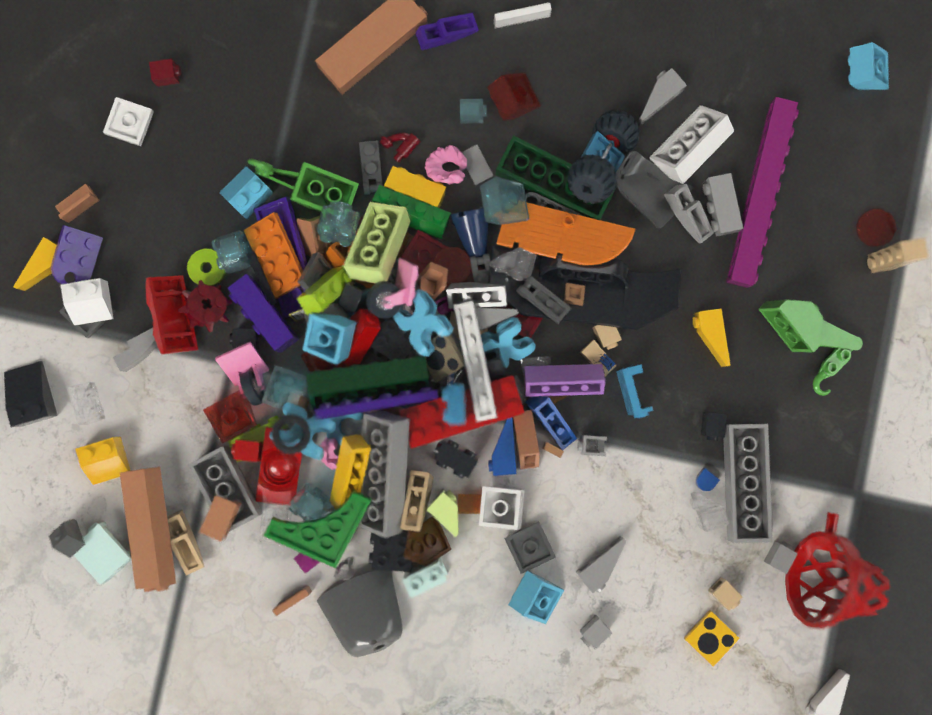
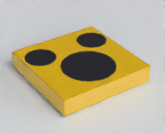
[684,610,740,667]

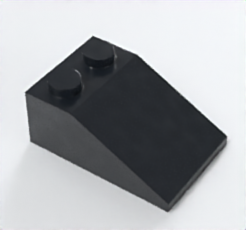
[4,361,58,427]

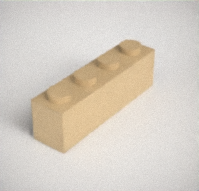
[867,238,929,273]

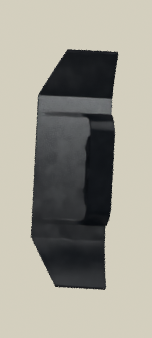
[488,245,681,330]

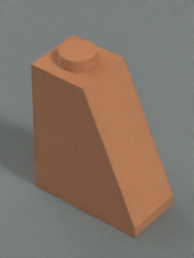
[513,409,539,470]

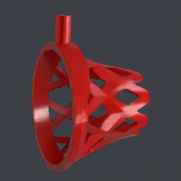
[785,512,890,629]

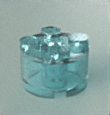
[317,202,360,247]
[212,230,252,274]
[289,483,335,522]

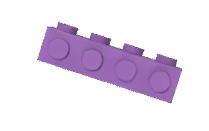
[524,364,605,397]

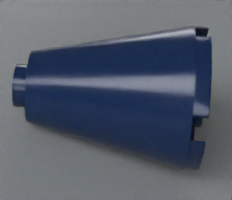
[450,207,489,258]

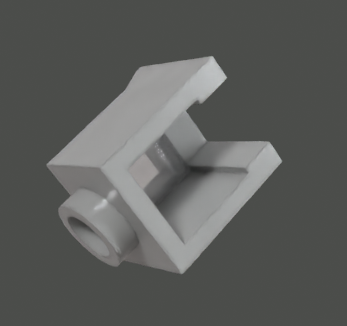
[577,435,607,456]

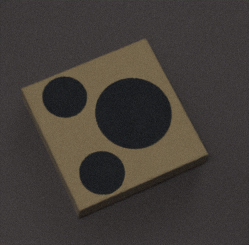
[420,334,466,383]

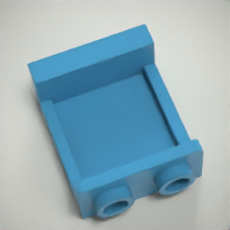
[616,365,653,418]

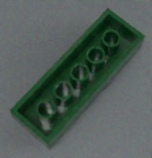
[495,136,617,220]
[306,356,429,411]

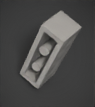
[703,173,743,237]

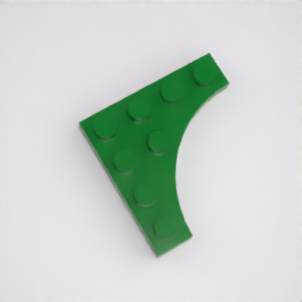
[263,490,371,569]

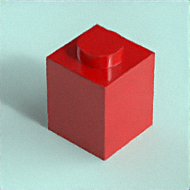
[231,439,263,462]

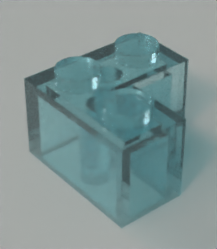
[262,365,309,409]

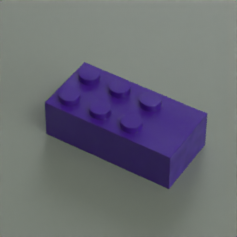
[228,274,299,353]

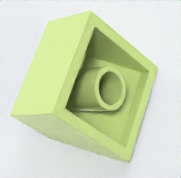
[427,489,458,537]

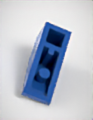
[525,396,577,450]
[488,417,517,476]

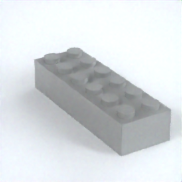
[359,410,409,538]
[723,424,773,543]

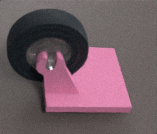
[367,258,418,318]
[215,342,269,406]

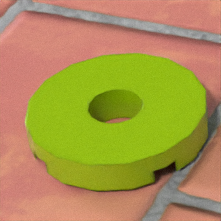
[187,249,226,286]

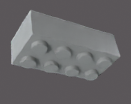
[188,446,263,532]

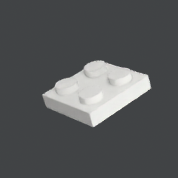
[103,97,154,146]

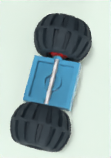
[568,110,640,203]

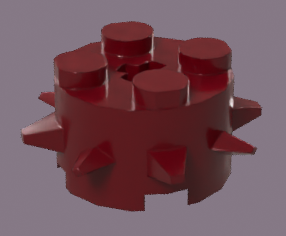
[178,280,232,332]

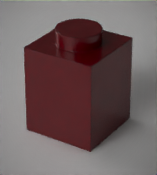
[149,58,181,87]

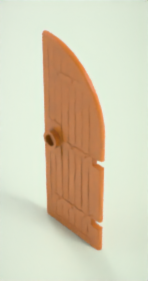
[496,198,636,265]

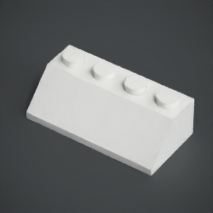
[649,105,734,184]

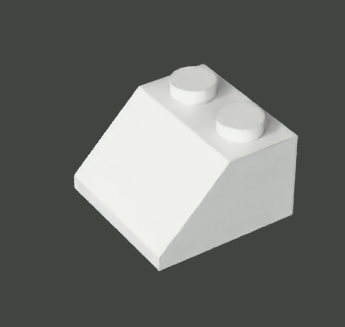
[61,278,113,325]
[479,486,524,530]

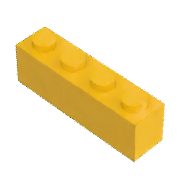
[329,434,371,510]

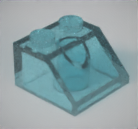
[480,177,529,225]

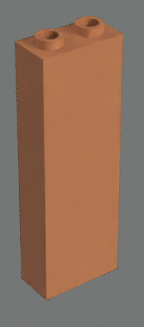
[315,0,427,95]
[120,466,176,592]

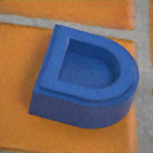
[696,468,720,491]

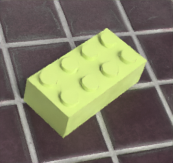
[344,202,411,283]

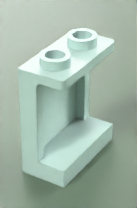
[74,522,131,585]
[402,557,448,598]

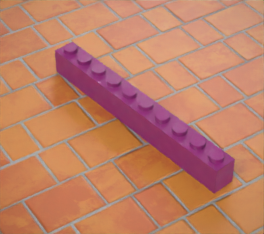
[726,97,799,288]

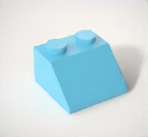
[848,42,889,90]
[219,166,273,219]
[303,313,356,364]
[508,571,564,624]

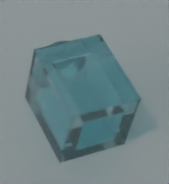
[460,99,487,123]

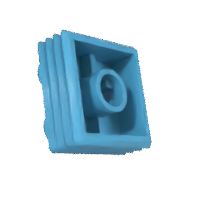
[442,383,465,425]

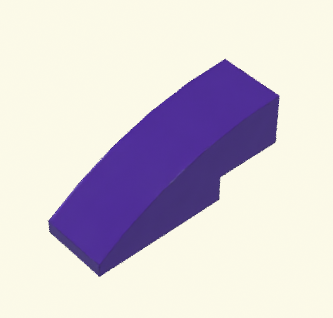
[416,13,479,50]

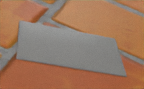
[462,145,494,185]

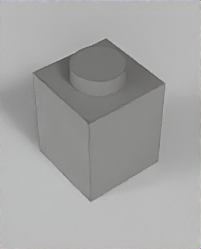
[764,541,798,574]
[580,615,612,649]

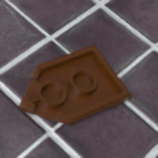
[404,516,452,566]

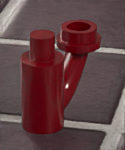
[380,133,420,163]

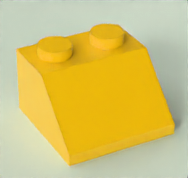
[75,437,131,485]

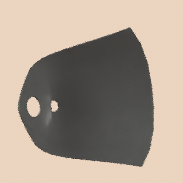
[616,151,693,229]
[317,570,402,657]

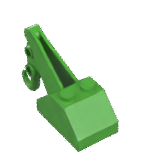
[248,159,359,220]
[759,300,863,396]

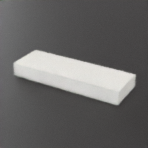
[494,3,551,28]

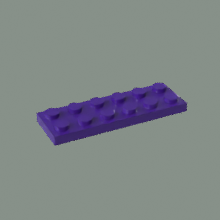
[254,197,308,318]
[316,388,438,420]

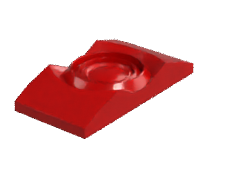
[146,275,198,355]
[255,427,302,506]

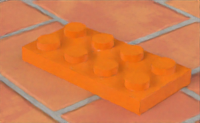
[244,212,303,299]

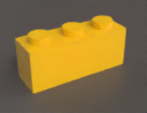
[384,166,446,208]

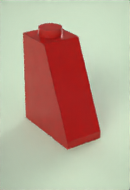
[342,309,381,365]

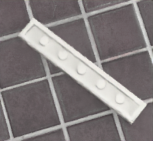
[454,301,497,422]

